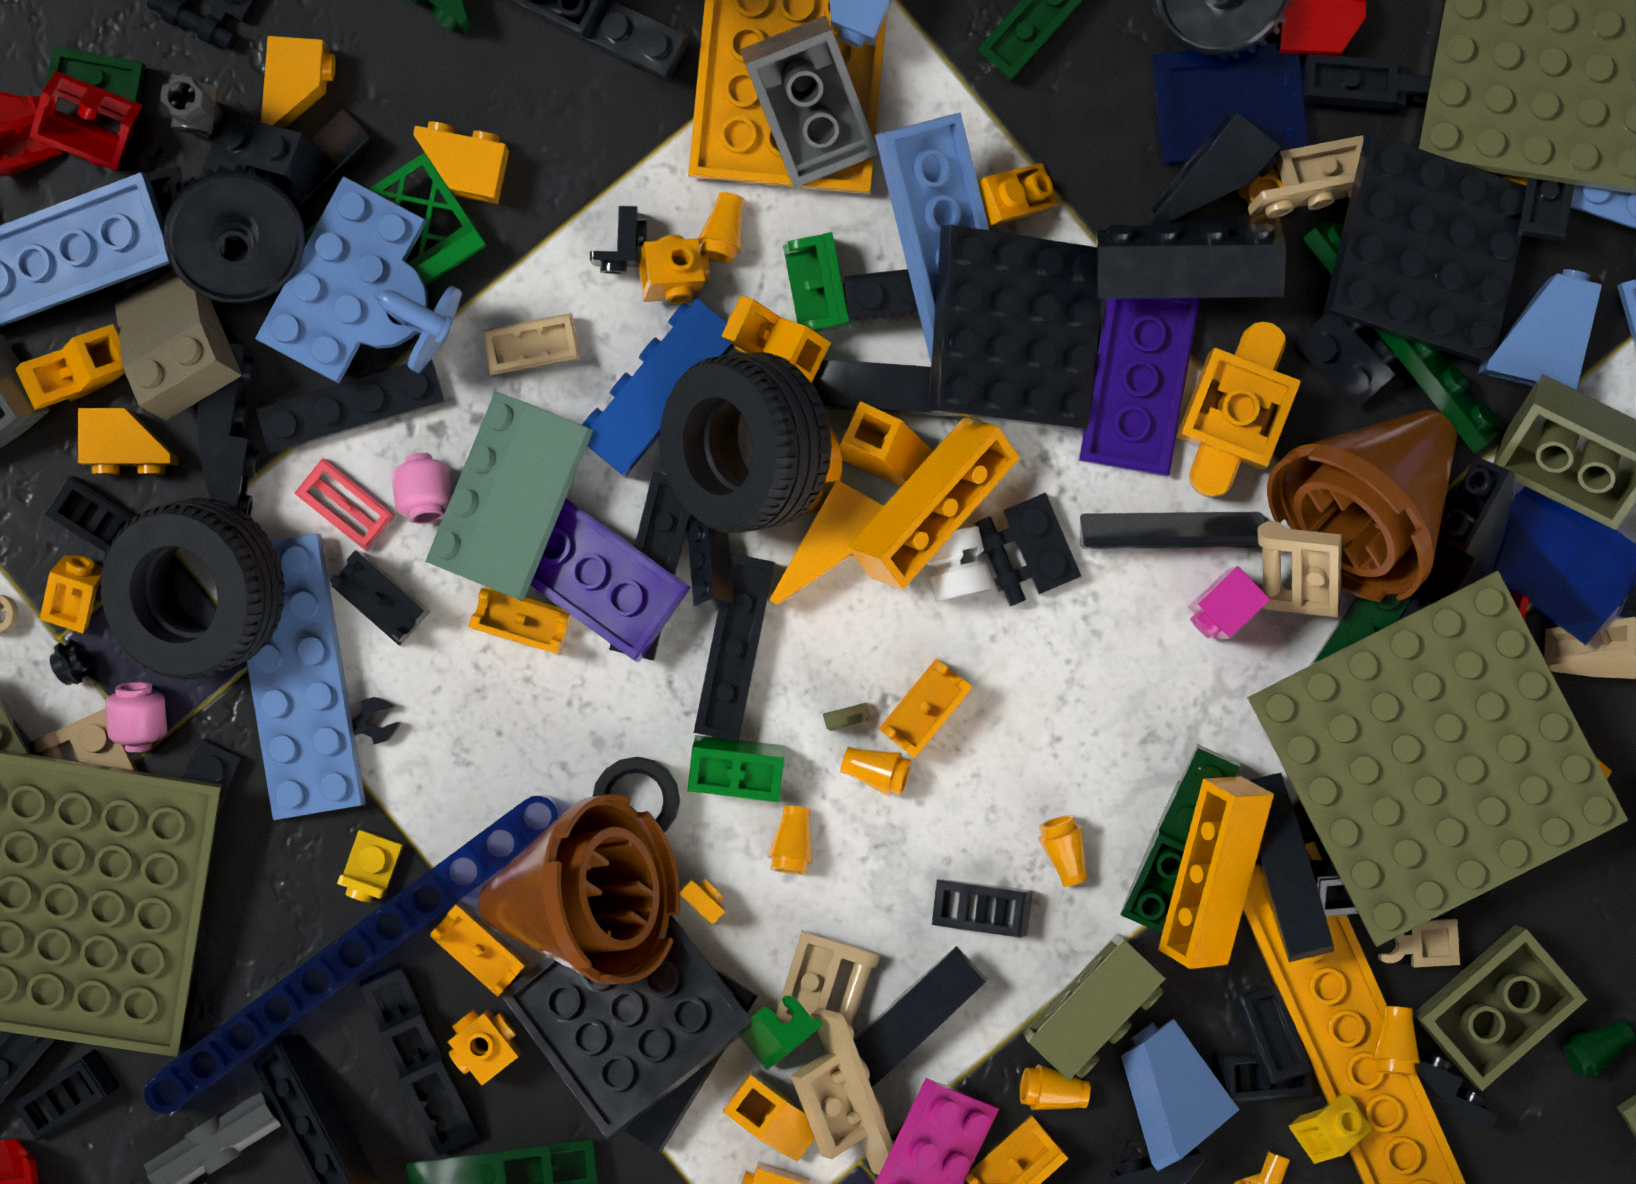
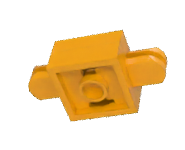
[1176,322,1301,498]

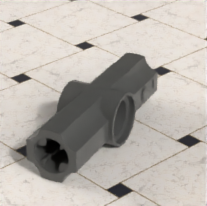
[160,75,225,140]
[144,1090,283,1184]

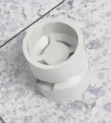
[927,526,993,602]

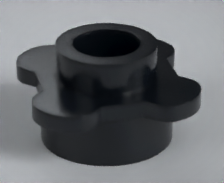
[49,639,94,686]

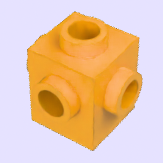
[637,235,710,305]
[448,1009,522,1085]

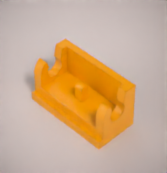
[468,586,572,655]
[879,659,973,759]
[430,902,529,997]
[965,1115,1068,1184]

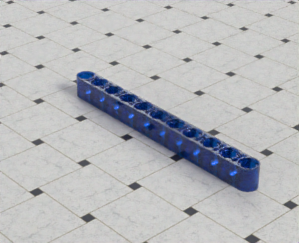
[144,794,561,1114]

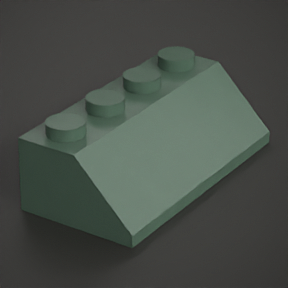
[425,391,593,602]

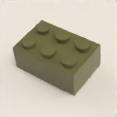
[1494,374,1636,530]
[1413,925,1588,1091]
[1023,934,1166,1081]

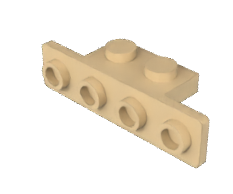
[1248,135,1364,218]
[791,1008,894,1175]

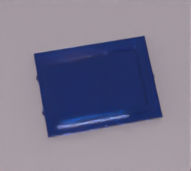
[1152,43,1308,164]
[1491,486,1636,646]

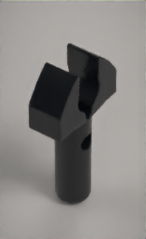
[352,697,401,745]

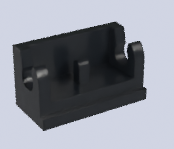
[330,550,430,646]

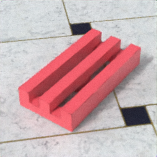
[294,458,395,551]

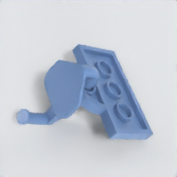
[255,176,462,384]

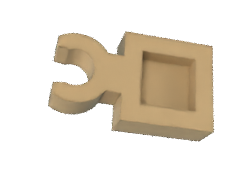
[1378,918,1460,967]

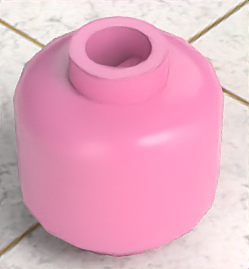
[392,453,453,524]
[105,682,167,752]

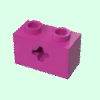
[1188,566,1270,640]

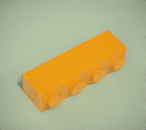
[847,417,1020,590]
[1158,776,1274,969]

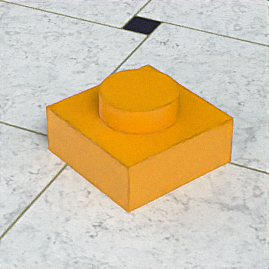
[679,878,726,925]

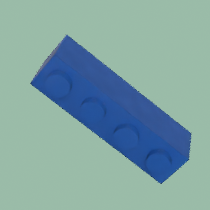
[582,298,734,477]

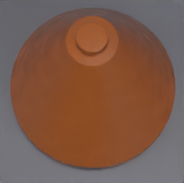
[1267,409,1457,602]
[478,794,680,985]

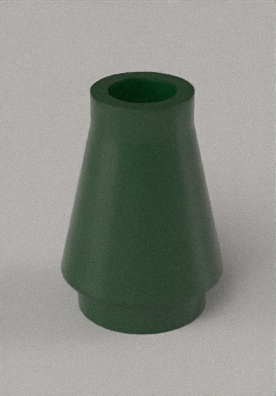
[1563,1019,1636,1078]

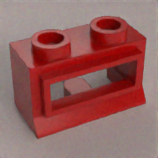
[29,70,142,171]

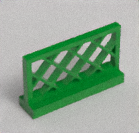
[304,152,487,286]

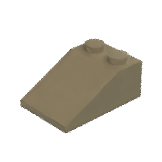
[115,270,242,420]

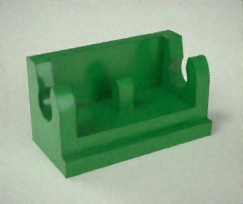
[783,232,849,333]
[687,735,786,802]
[740,995,823,1070]

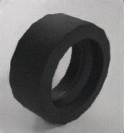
[592,756,680,833]

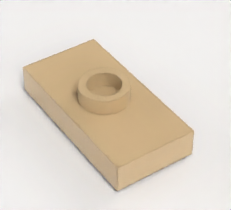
[482,313,581,376]

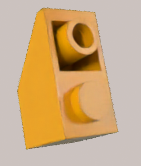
[413,122,509,204]
[977,163,1059,231]
[839,401,933,487]
[78,408,179,475]
[723,1069,815,1162]

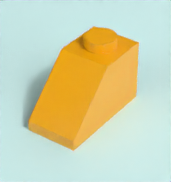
[261,36,336,128]

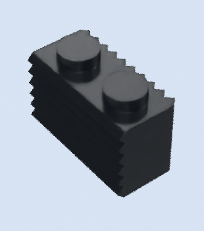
[844,269,919,326]

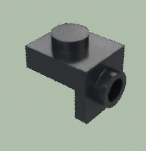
[590,206,648,274]

